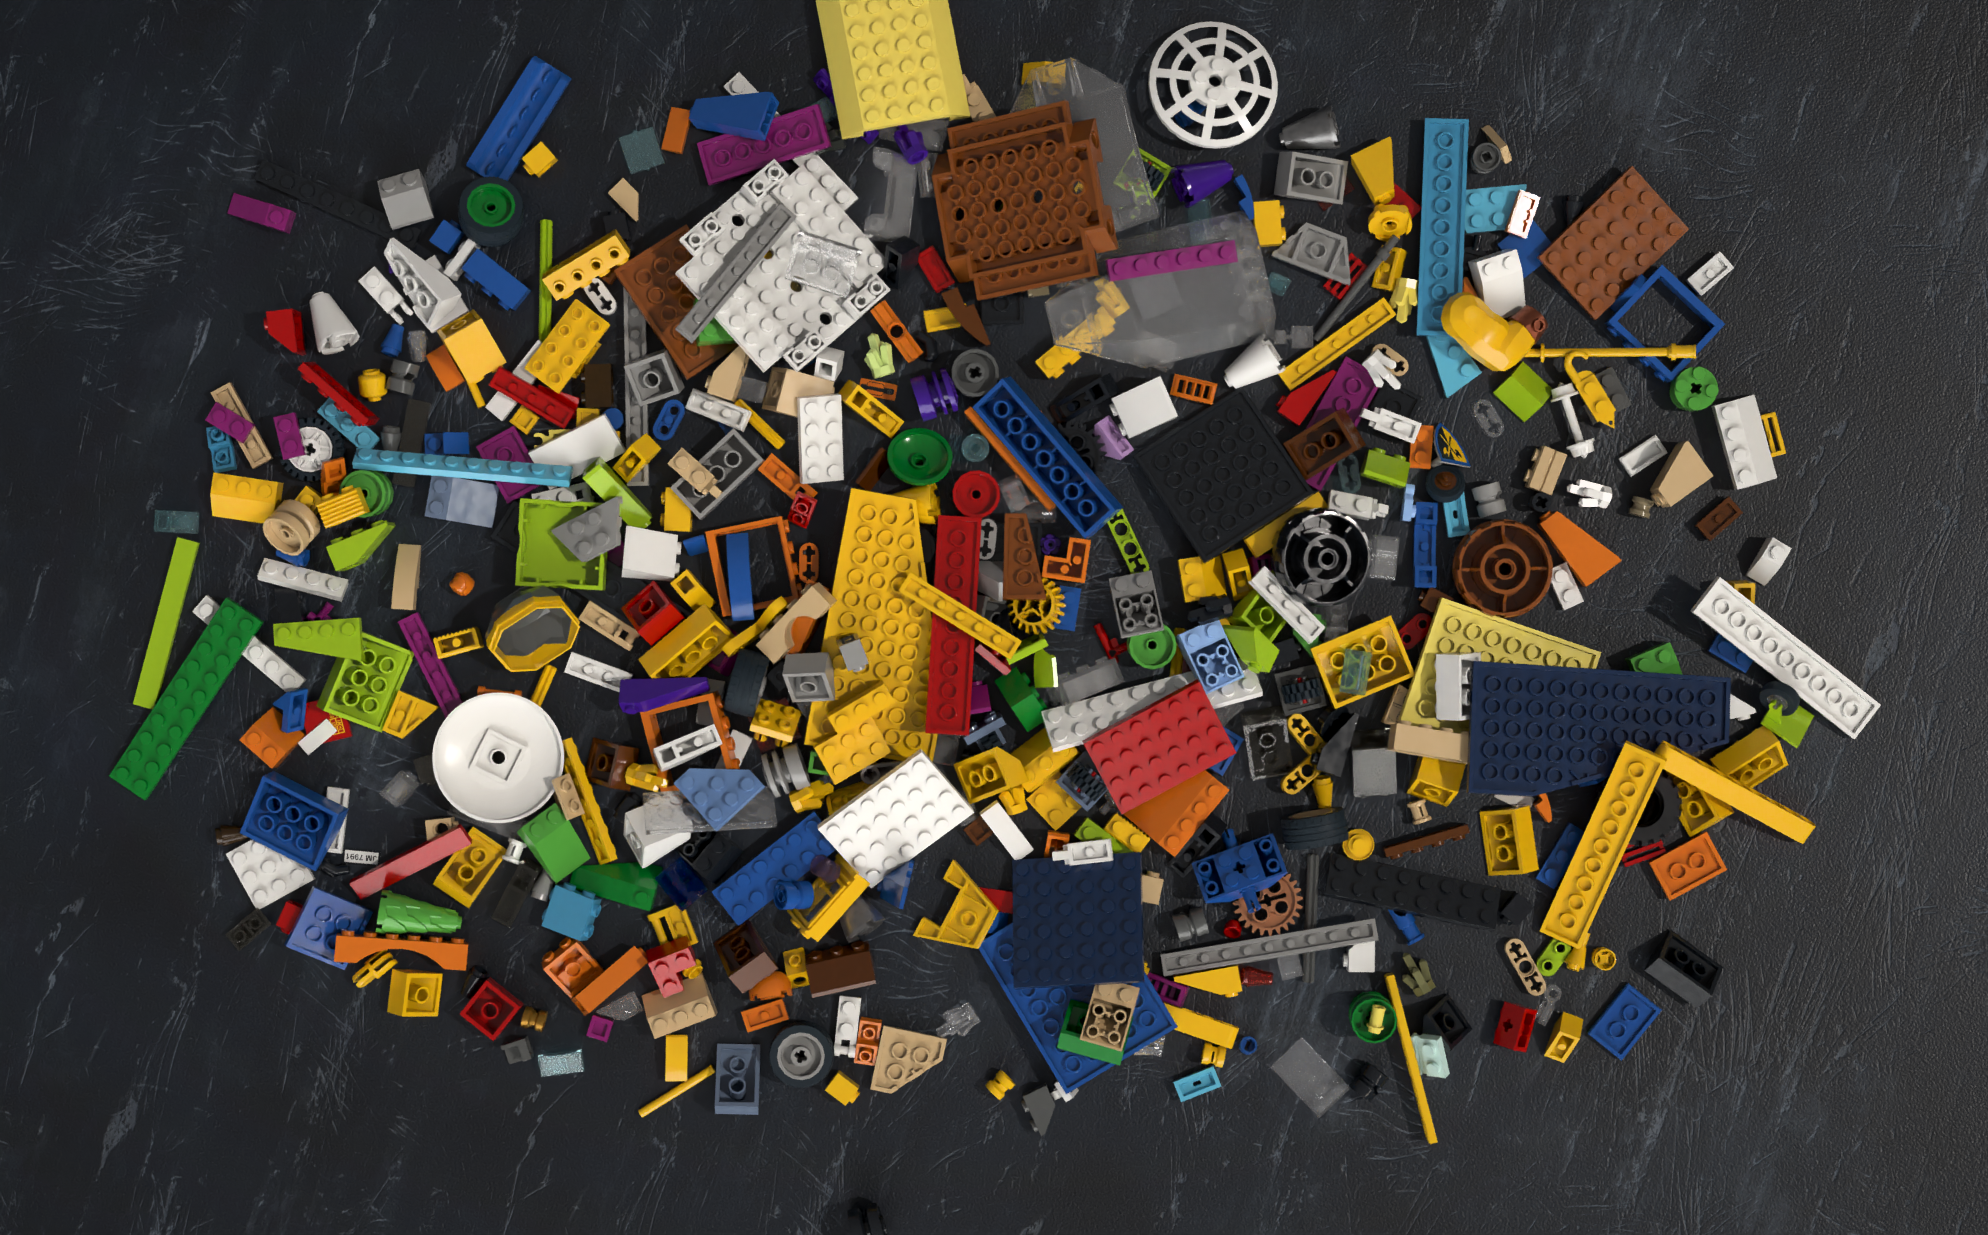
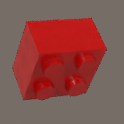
[460,977,524,1041]

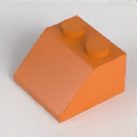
[240,707,306,769]

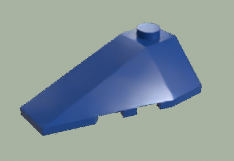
[877,858,915,909]

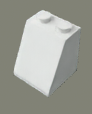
[1109,376,1178,439]
[622,526,682,582]
[623,794,693,869]

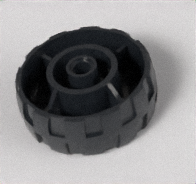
[1270,507,1372,607]

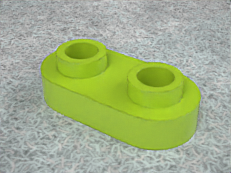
[1535,938,1571,976]

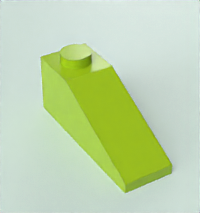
[1074,816,1133,854]

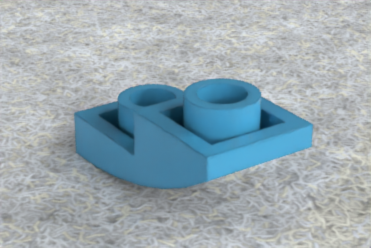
[206,426,237,473]

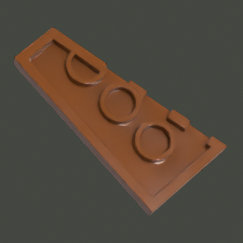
[1003,513,1047,600]

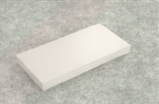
[528,413,626,490]

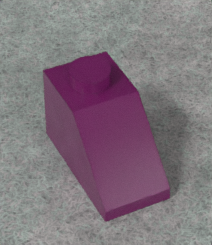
[970,681,991,714]

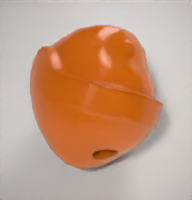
[449,572,475,596]

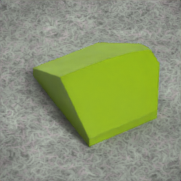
[1034,649,1058,688]

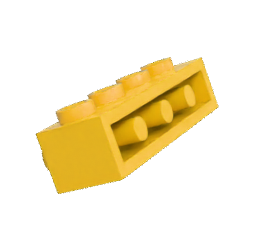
[542,229,630,301]
[1035,306,1116,380]

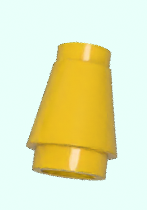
[1312,775,1333,808]

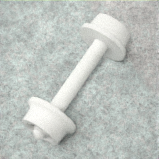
[1551,382,1595,458]

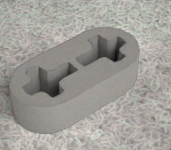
[979,519,997,560]

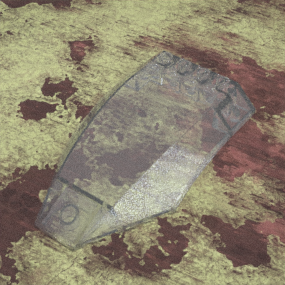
[1044,210,1276,369]

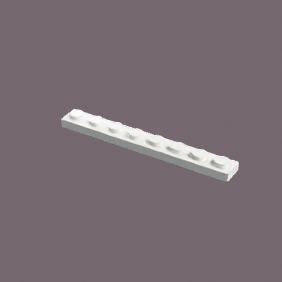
[723,72,859,212]

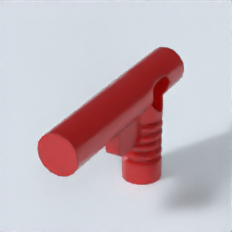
[1093,623,1128,665]

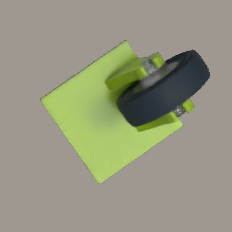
[1759,681,1814,748]

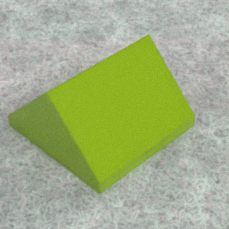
[1493,361,1552,422]

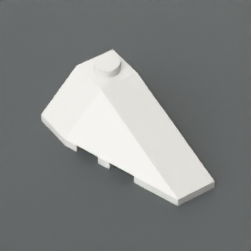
[384,238,462,329]

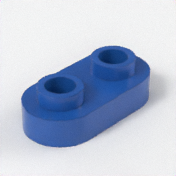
[653,399,685,441]

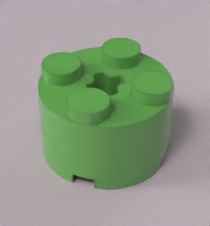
[1670,367,1719,411]

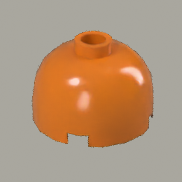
[749,971,793,1001]

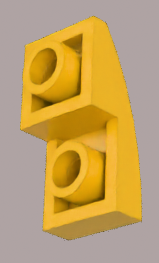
[665,1035,688,1081]

